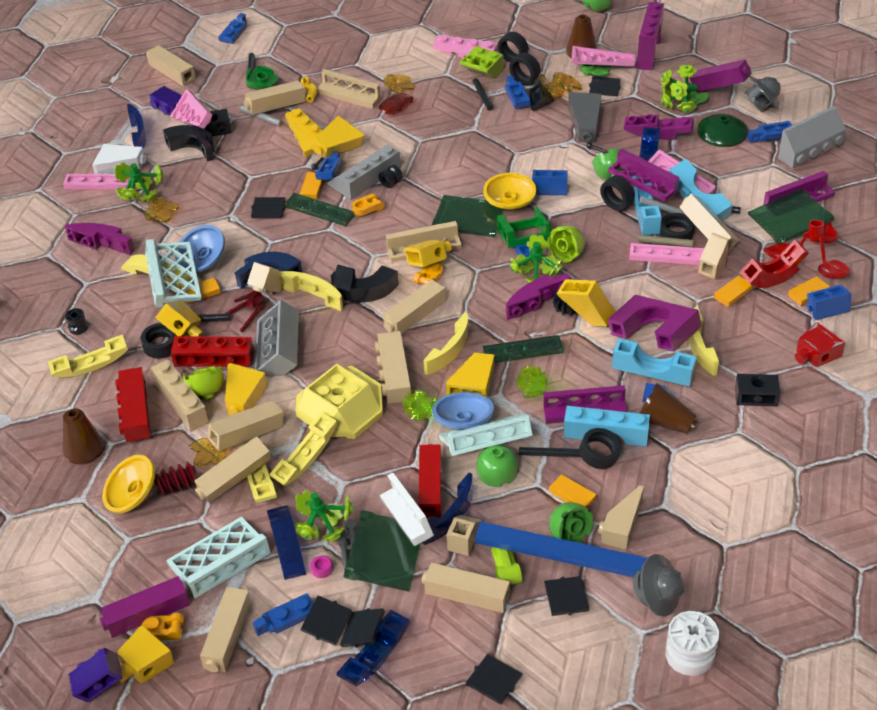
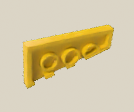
[285,108,322,157]

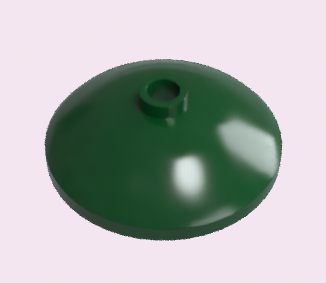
[697,113,748,147]

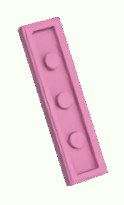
[63,174,130,190]
[629,243,704,265]

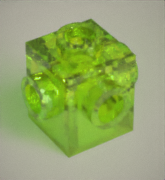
[516,366,547,399]
[403,390,436,420]

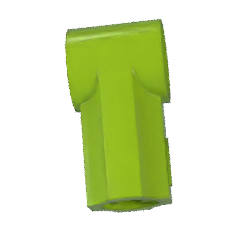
[491,547,522,585]

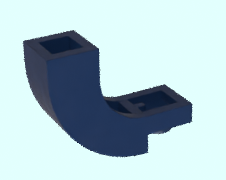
[235,252,303,289]

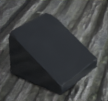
[334,264,356,291]

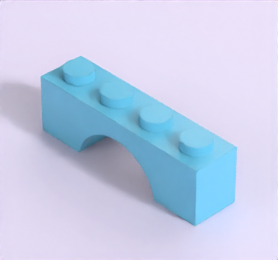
[669,159,733,221]
[631,176,662,235]
[612,338,697,387]
[564,406,650,447]

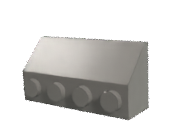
[778,106,846,168]
[327,145,401,200]
[254,300,299,376]

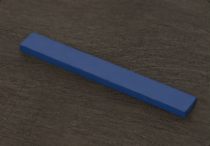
[475,522,647,578]

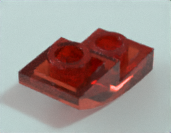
[379,93,413,114]

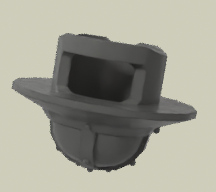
[744,76,781,112]
[633,554,684,617]

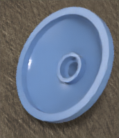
[175,225,225,273]
[432,392,494,430]

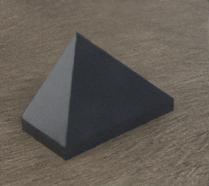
[529,80,555,111]

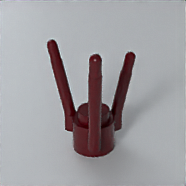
[225,290,265,332]

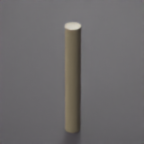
[638,235,694,247]

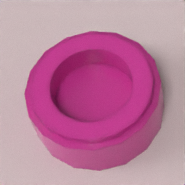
[310,556,333,578]

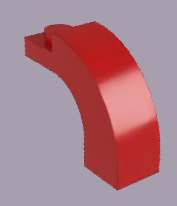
[740,240,809,288]

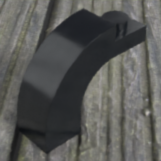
[163,125,215,162]
[330,265,399,303]

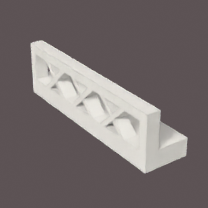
[380,473,434,546]

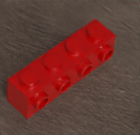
[171,336,254,367]
[115,367,151,442]

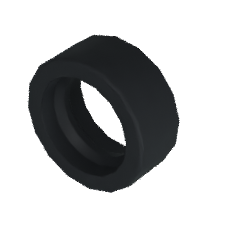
[497,32,529,62]
[509,53,541,85]
[600,175,635,211]
[659,213,695,240]
[140,323,177,358]
[579,428,621,469]

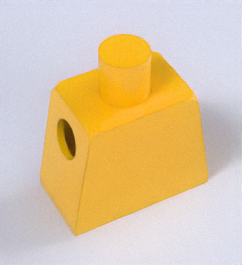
[404,240,452,267]
[155,300,203,336]
[117,625,174,683]

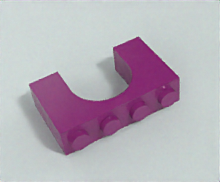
[637,2,664,71]
[608,295,702,352]

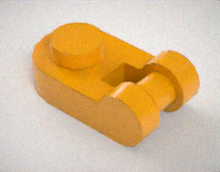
[352,193,385,216]
[413,262,443,284]
[142,613,184,640]

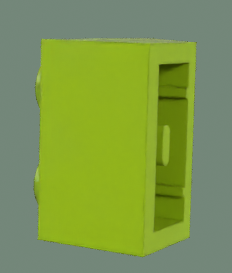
[460,46,503,78]

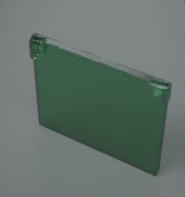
[748,189,834,244]
[431,195,504,237]
[343,510,420,592]

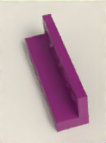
[608,149,679,202]
[763,171,835,218]
[543,385,627,424]

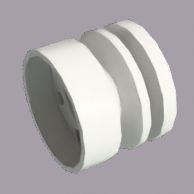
[665,611,719,676]

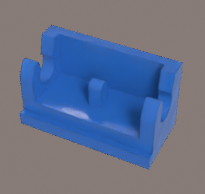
[532,170,568,196]
[807,284,851,320]

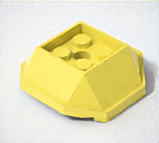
[296,364,383,439]

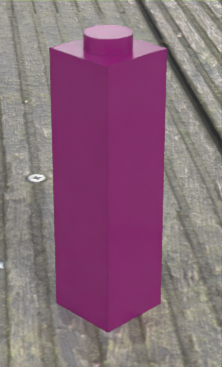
[689,59,752,92]
[99,576,190,638]

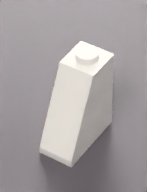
[92,144,146,174]

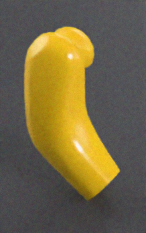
[301,77,318,103]

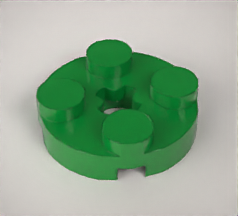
[245,66,278,90]

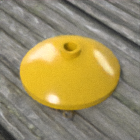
[483,173,536,210]
[102,455,155,514]

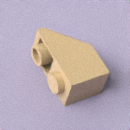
[698,232,729,279]
[247,262,282,294]
[447,515,483,556]

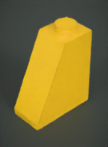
[312,116,365,158]
[557,279,615,327]
[446,353,494,397]
[225,363,267,415]

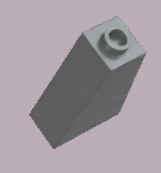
[568,92,602,143]

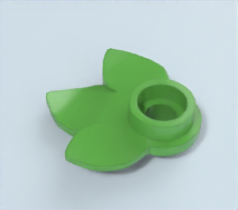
[580,64,611,76]
[680,91,709,106]

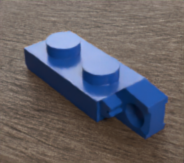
[218,13,247,44]
[505,76,531,109]
[747,121,792,143]
[315,152,342,181]
[253,593,313,636]

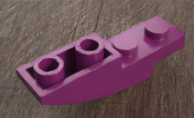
[624,114,694,140]
[65,223,134,255]
[506,273,571,320]

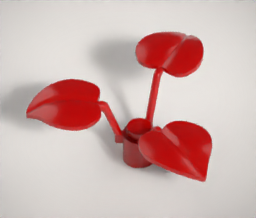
[764,220,850,278]

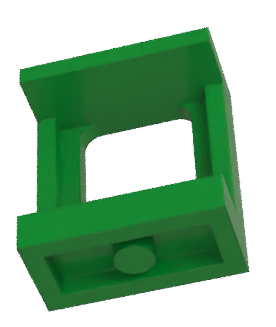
[497,207,552,248]

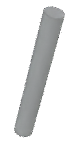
[240,105,282,126]
[639,196,686,215]

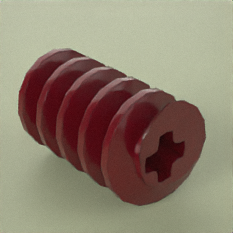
[154,462,198,496]

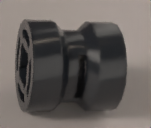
[378,165,403,188]
[65,308,88,335]

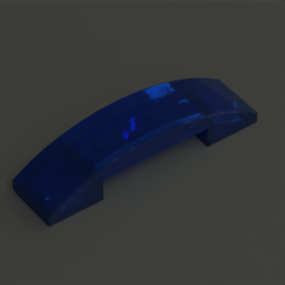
[127,104,146,149]
[639,127,660,161]
[421,472,473,545]
[267,505,306,580]
[337,610,410,687]

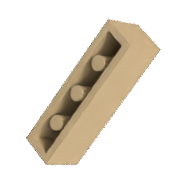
[374,331,412,404]
[150,359,209,432]

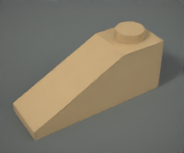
[598,486,644,550]

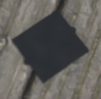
[589,76,621,96]
[251,197,285,218]
[544,576,589,616]
[300,595,352,646]
[340,608,385,648]
[466,654,522,705]

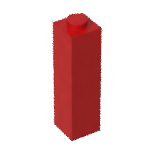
[418,444,441,518]

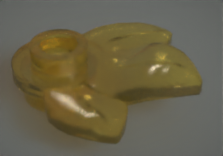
[552,72,582,92]
[384,74,414,95]
[540,74,564,98]
[144,197,179,222]
[189,438,227,466]

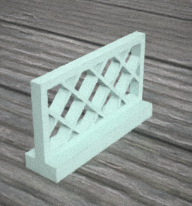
[145,239,201,308]
[439,414,533,456]
[166,517,271,599]

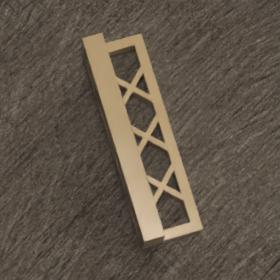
[317,69,381,109]
[386,221,462,262]

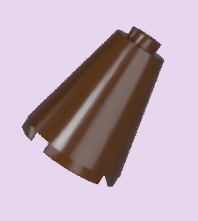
[566,14,597,59]
[639,383,698,434]
[62,408,104,465]

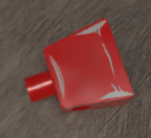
[795,322,845,367]

